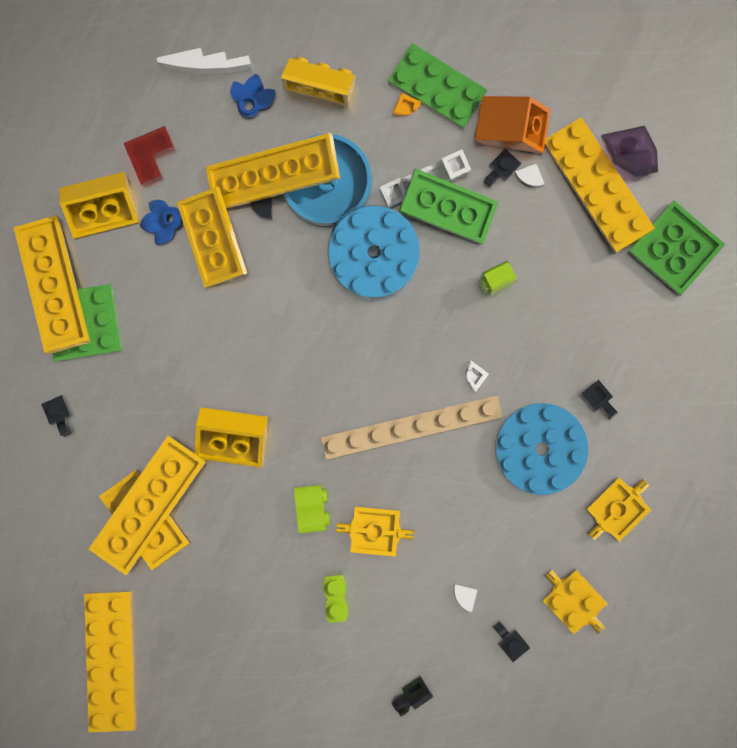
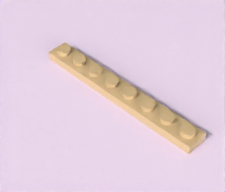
[321,395,503,460]

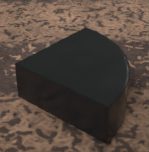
[250,197,272,220]

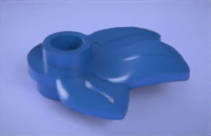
[230,74,275,118]
[140,200,182,245]

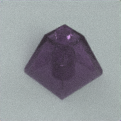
[601,126,658,177]

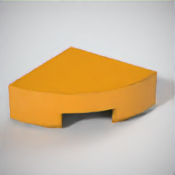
[392,93,422,117]

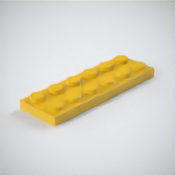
[545,117,655,254]
[206,133,340,209]
[13,215,91,355]
[88,436,206,575]
[84,591,136,732]

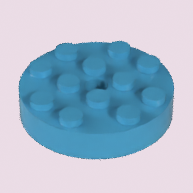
[284,134,372,226]
[327,205,420,297]
[495,403,588,495]

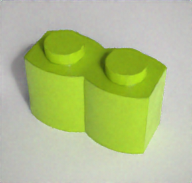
[478,260,517,296]
[294,484,330,533]
[323,574,348,623]

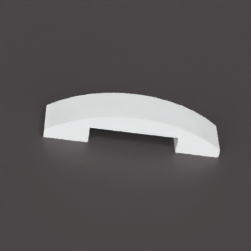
[380,149,471,208]

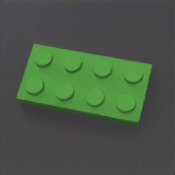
[388,43,488,129]
[398,168,498,244]

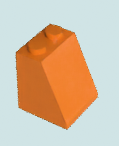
[475,96,551,153]

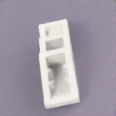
[157,48,252,74]

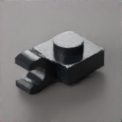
[483,148,522,188]
[580,379,618,420]
[41,395,72,437]
[493,621,530,662]
[391,677,434,716]

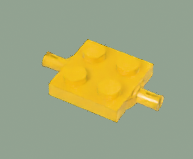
[586,477,651,542]
[336,506,414,557]
[542,569,608,634]

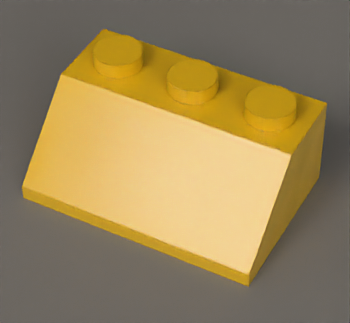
[281,57,355,106]
[59,171,139,239]
[195,407,268,468]

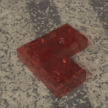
[123,126,174,186]

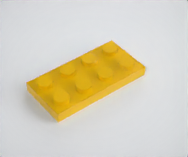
[177,187,247,288]
[99,469,190,570]

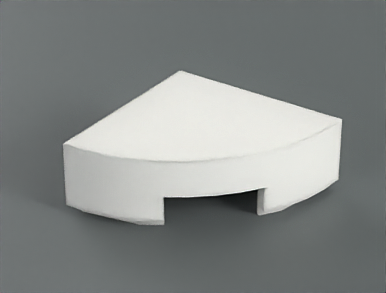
[515,164,545,187]
[466,361,489,392]
[454,584,477,612]

